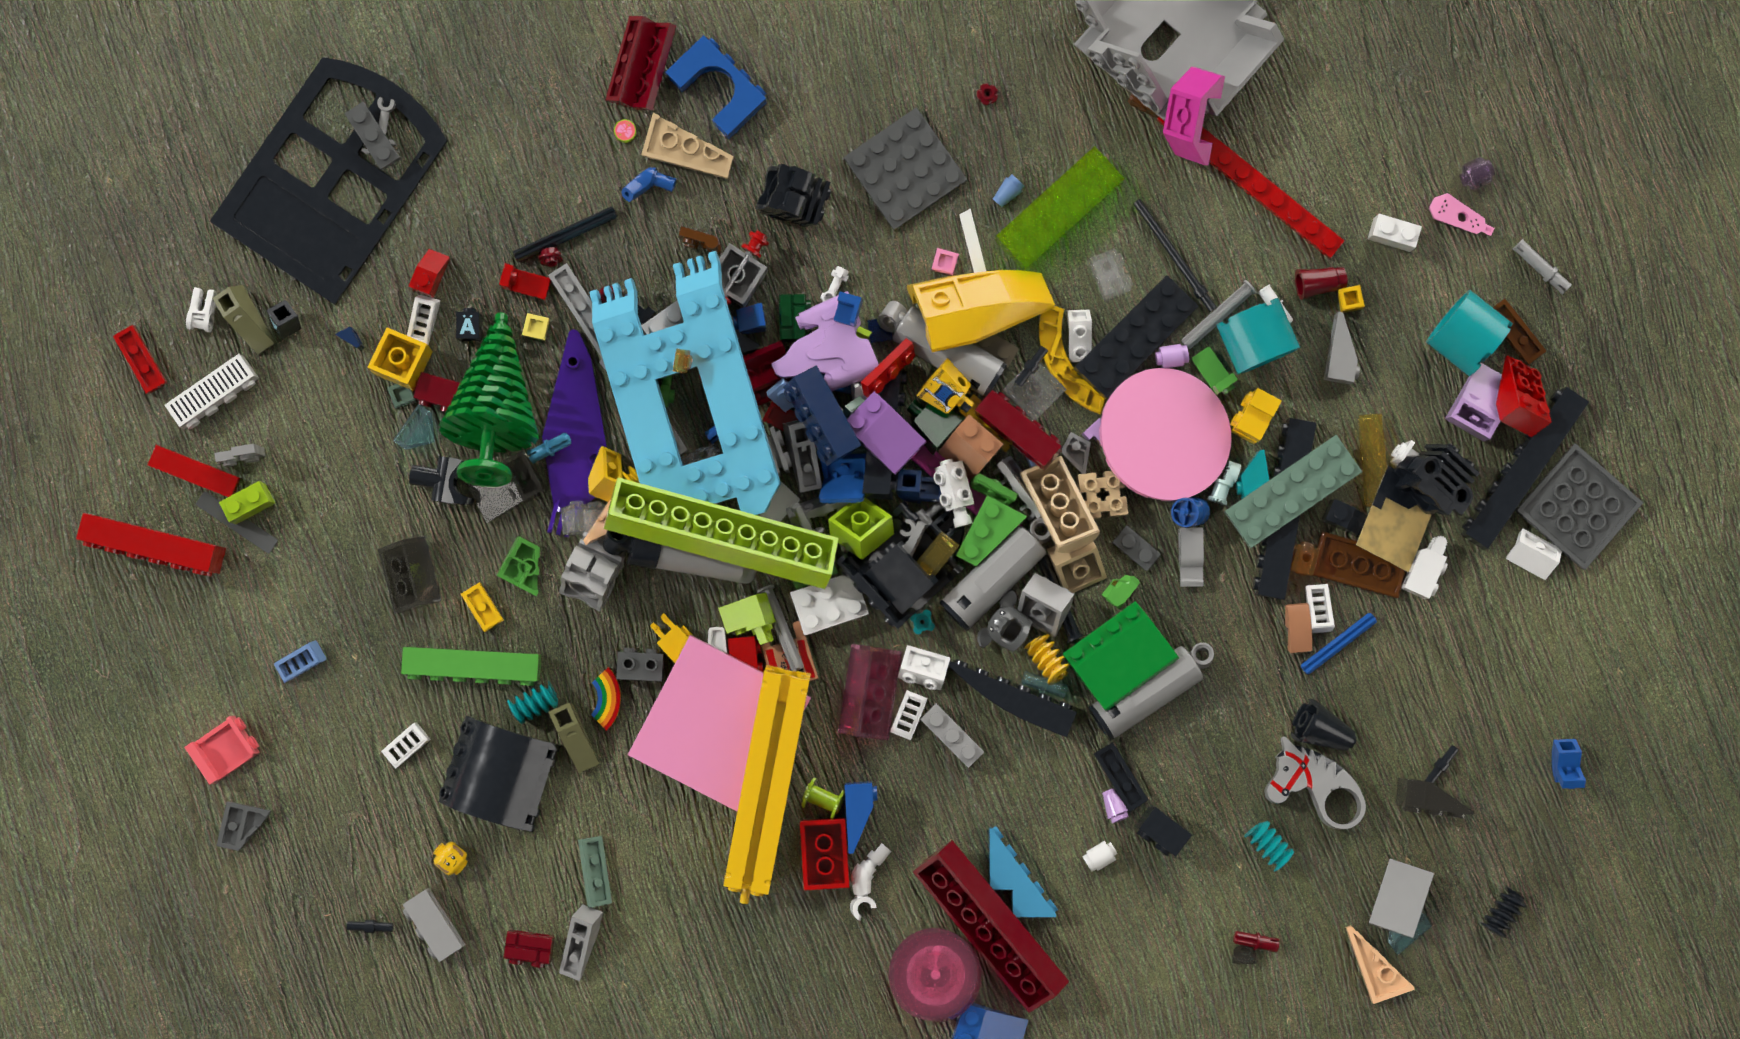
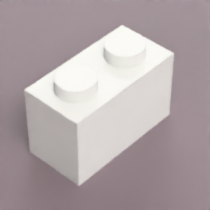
[1368,214,1422,252]

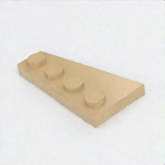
[642,112,734,179]

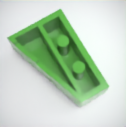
[956,496,1027,566]

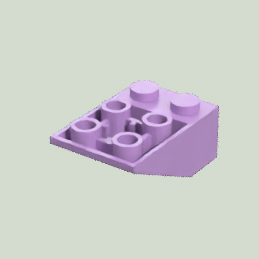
[1445,363,1502,441]

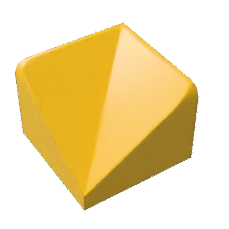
[1338,285,1365,313]

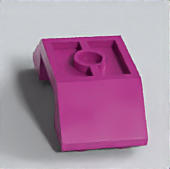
[1163,67,1225,165]

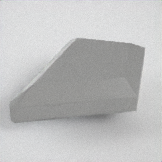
[1061,432,1091,474]

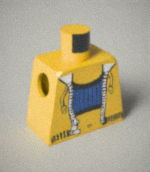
[916,358,974,413]

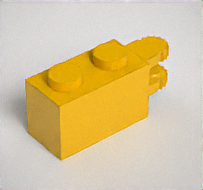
[650,613,692,663]

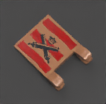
[761,621,818,681]

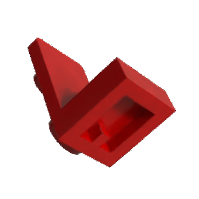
[499,263,551,300]

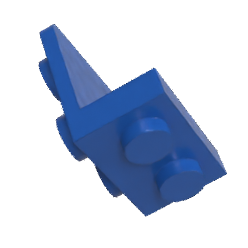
[819,453,866,504]

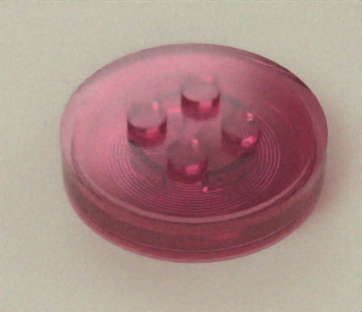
[889,928,982,1022]

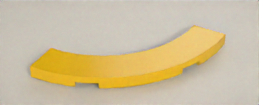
[1039,306,1106,415]

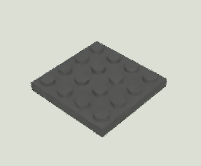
[844,107,967,231]
[1515,443,1644,570]

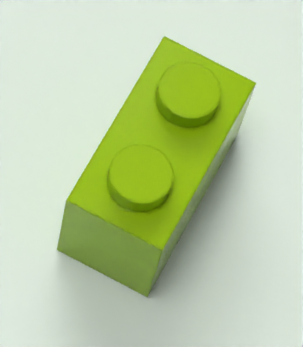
[219,481,276,524]

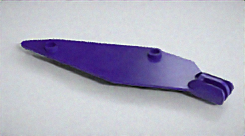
[542,329,607,538]

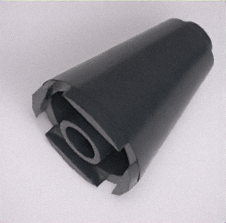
[1291,698,1357,751]

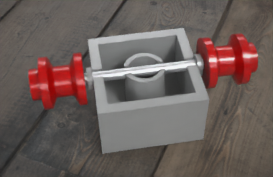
[719,230,769,308]

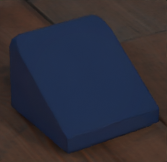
[335,326,364,351]

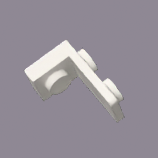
[1067,310,1092,362]
[1390,440,1420,467]

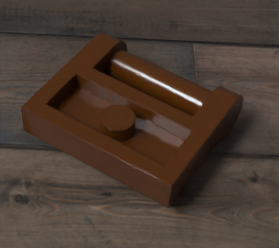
[679,226,721,255]

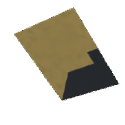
[1356,465,1432,572]

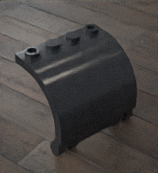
[836,500,965,629]
[438,716,561,832]

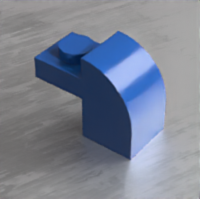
[1552,739,1586,789]

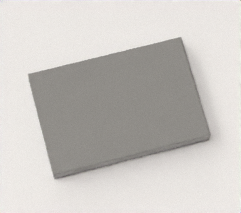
[1369,859,1434,939]

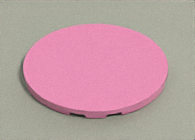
[1099,368,1231,501]

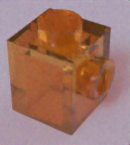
[1290,541,1320,577]

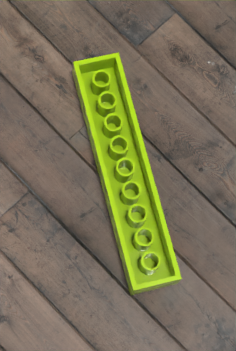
[604,477,838,589]

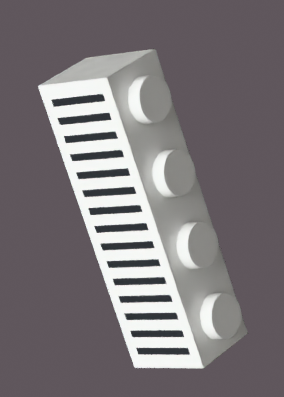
[165,354,259,429]

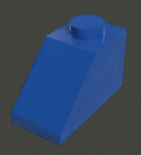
[733,303,767,335]

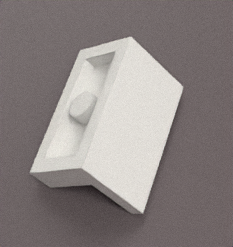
[1506,528,1562,580]

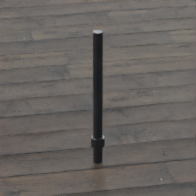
[1133,199,1217,312]

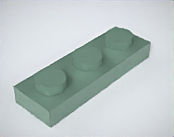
[578,836,612,907]

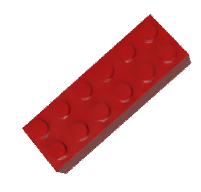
[76,513,226,577]

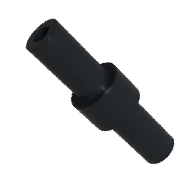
[1015,346,1048,387]
[1424,745,1459,786]
[346,920,394,934]

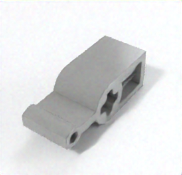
[1178,528,1204,587]

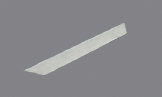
[959,209,986,273]

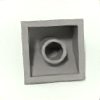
[1017,573,1074,638]

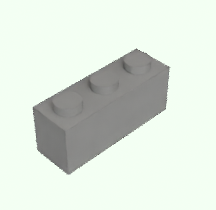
[920,703,984,768]
[402,888,466,962]

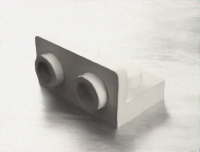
[898,645,950,690]

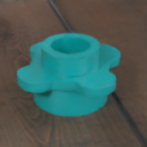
[910,610,935,635]

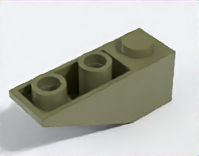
[212,285,276,354]
[549,702,600,773]

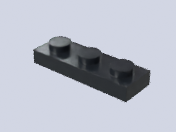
[1093,742,1148,812]

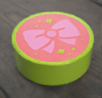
[614,119,636,143]

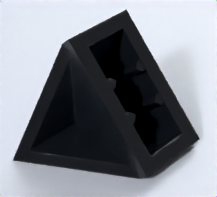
[928,510,965,561]

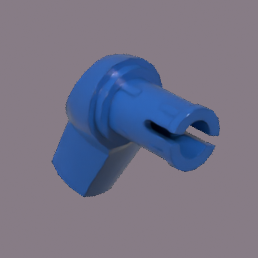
[622,167,677,202]

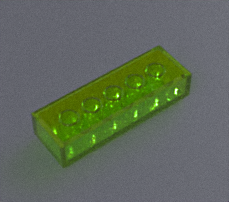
[995,146,1125,271]

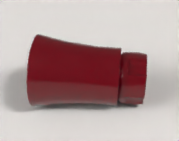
[1295,267,1348,300]

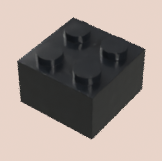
[1135,805,1192,857]

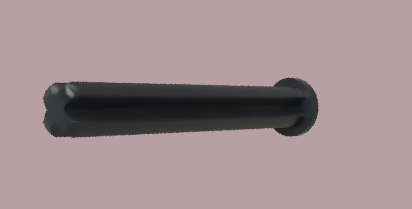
[1038,555,1084,643]

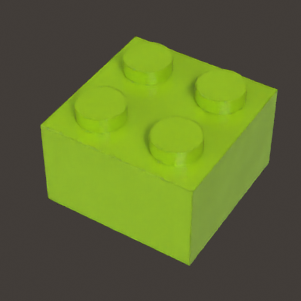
[828,498,894,560]

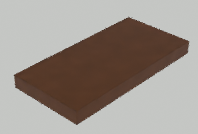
[1310,532,1405,598]

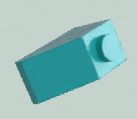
[1236,450,1269,499]

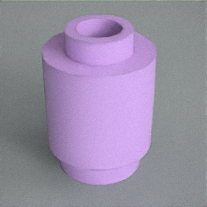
[1155,344,1189,368]

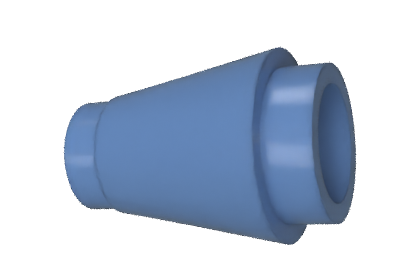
[993,174,1024,207]

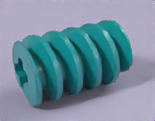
[507,681,558,724]
[1244,821,1294,872]

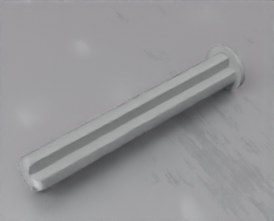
[1181,280,1257,349]
[757,585,804,671]

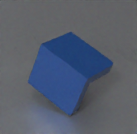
[834,291,863,327]

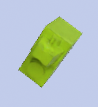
[718,592,776,645]

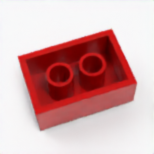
[800,817,850,890]

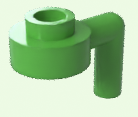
[660,375,675,407]

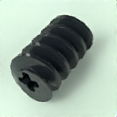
[1480,886,1528,938]

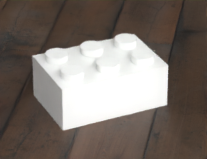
[790,575,869,636]

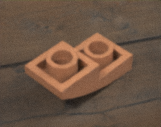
[1285,603,1312,653]

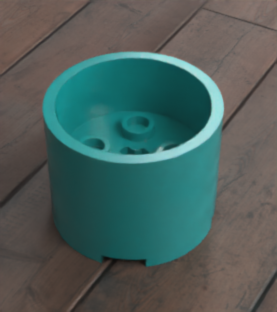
[1426,290,1513,376]
[1216,298,1300,375]

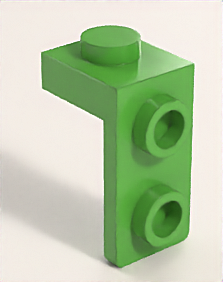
[1191,347,1238,395]

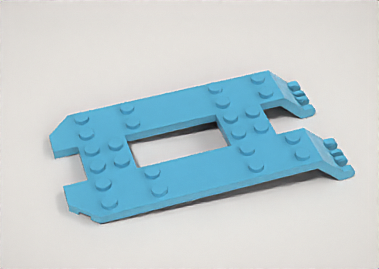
[590,251,781,515]

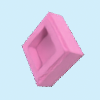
[931,248,959,276]

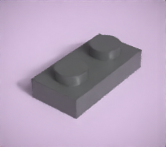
[1112,525,1161,571]

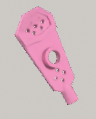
[1429,193,1495,236]

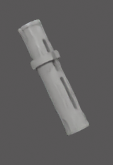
[1513,239,1572,295]

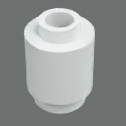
[1082,841,1118,872]

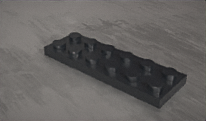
[1073,275,1198,400]

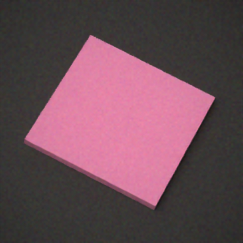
[628,634,811,811]

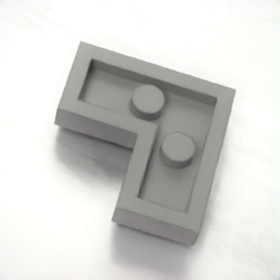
[214,444,265,467]

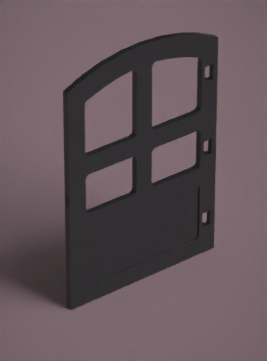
[209,57,448,305]

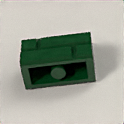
[779,294,812,342]

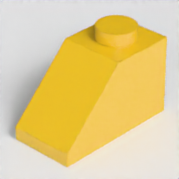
[588,446,622,502]

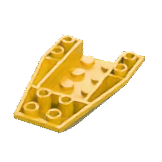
[907,270,1055,352]

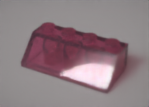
[838,644,902,741]

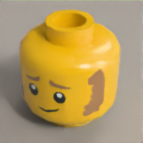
[433,842,468,875]

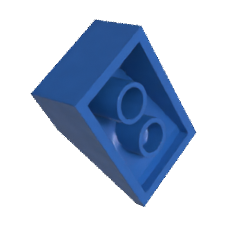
[845,781,878,854]
[952,1000,1028,1039]

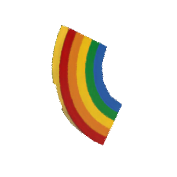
[591,667,621,731]

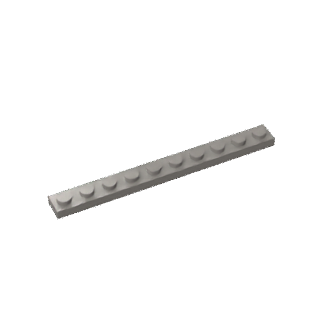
[548,263,688,456]

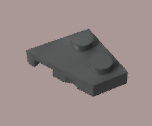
[216,801,271,851]

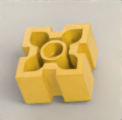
[1230,388,1282,444]

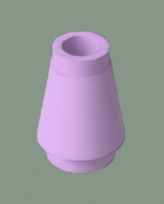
[1102,788,1129,824]

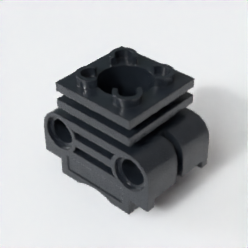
[755,163,831,227]
[1393,443,1480,516]

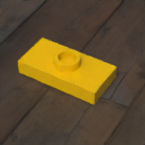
[461,582,504,632]

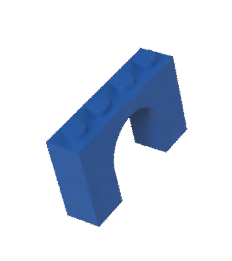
[666,35,767,139]

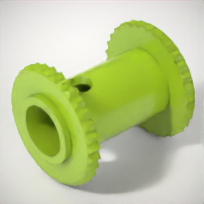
[801,778,845,819]

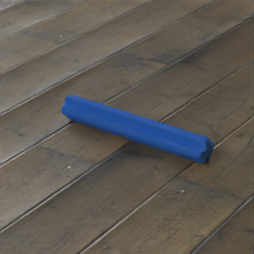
[1301,613,1377,674]

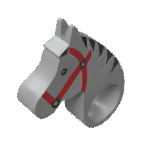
[1264,737,1366,829]

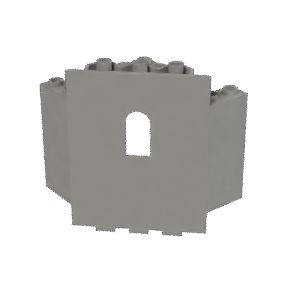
[1074,0,1284,121]

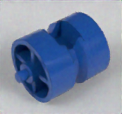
[1171,497,1210,527]

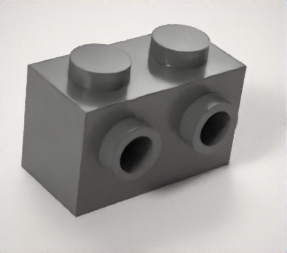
[616,648,665,681]

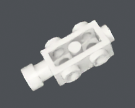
[934,459,974,528]

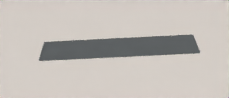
[196,491,278,554]

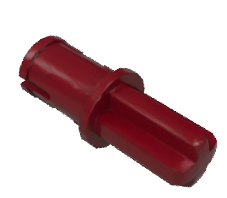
[1233,931,1280,953]

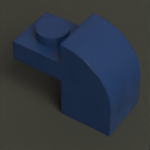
[897,469,942,504]

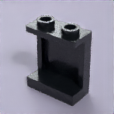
[865,541,939,614]

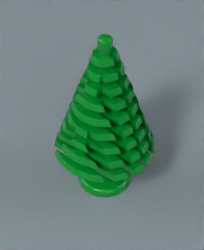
[439,312,539,487]

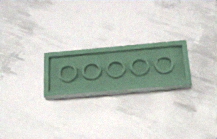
[1224,435,1362,548]

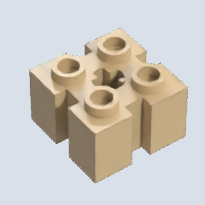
[1076,471,1128,519]

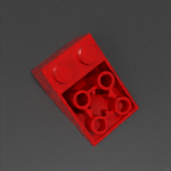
[1496,355,1552,437]

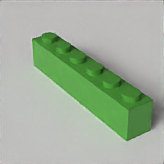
[401,647,541,686]

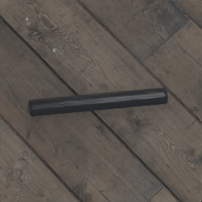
[513,207,617,262]

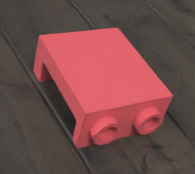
[184,716,260,785]

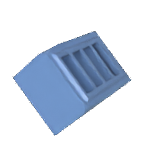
[274,640,326,683]

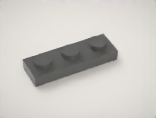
[344,102,401,171]

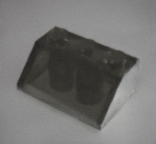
[378,536,441,614]

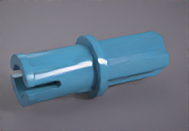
[527,433,571,464]

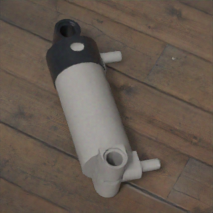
[603,530,757,583]

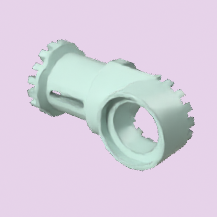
[1207,461,1241,505]

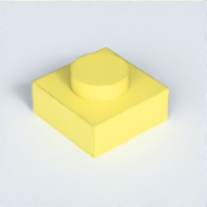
[522,313,550,341]

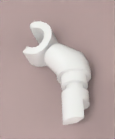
[850,843,892,921]

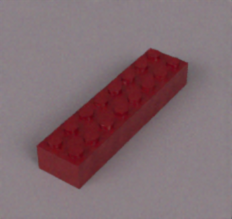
[913,840,1069,1013]

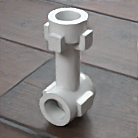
[820,266,849,302]

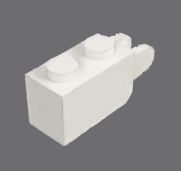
[1401,536,1448,599]

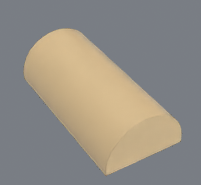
[1020,456,1100,553]

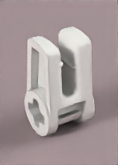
[186,287,217,332]
[708,627,728,654]

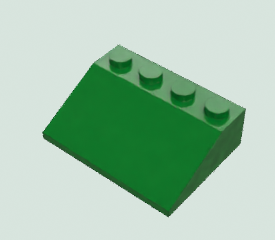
[1063,601,1179,711]

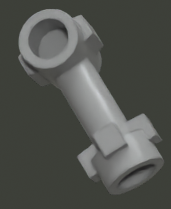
[916,502,946,528]

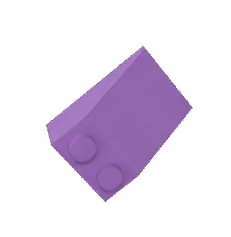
[847,391,926,475]

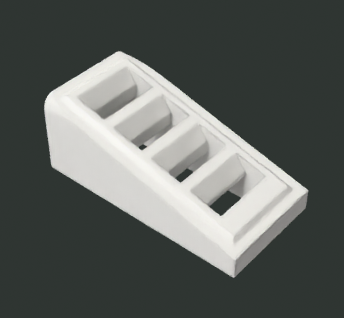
[407,295,440,345]
[1305,584,1335,633]
[890,690,928,740]
[381,722,431,769]

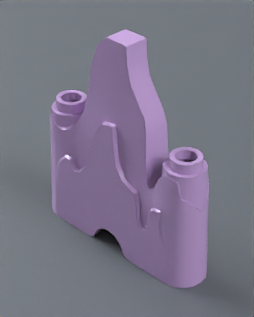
[772,291,879,392]

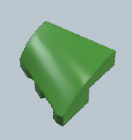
[496,536,540,596]

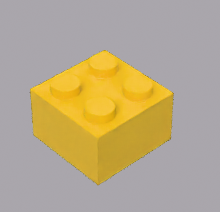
[367,328,433,391]

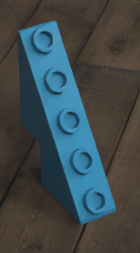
[989,826,1058,917]

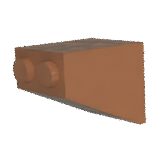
[938,415,1003,480]

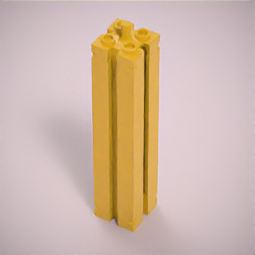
[723,665,811,904]

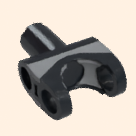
[409,456,474,505]

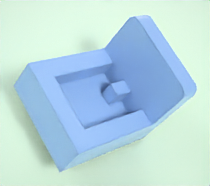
[767,378,794,412]

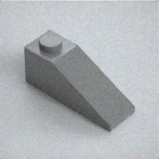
[1324,311,1360,385]
[782,420,822,492]
[559,904,603,981]

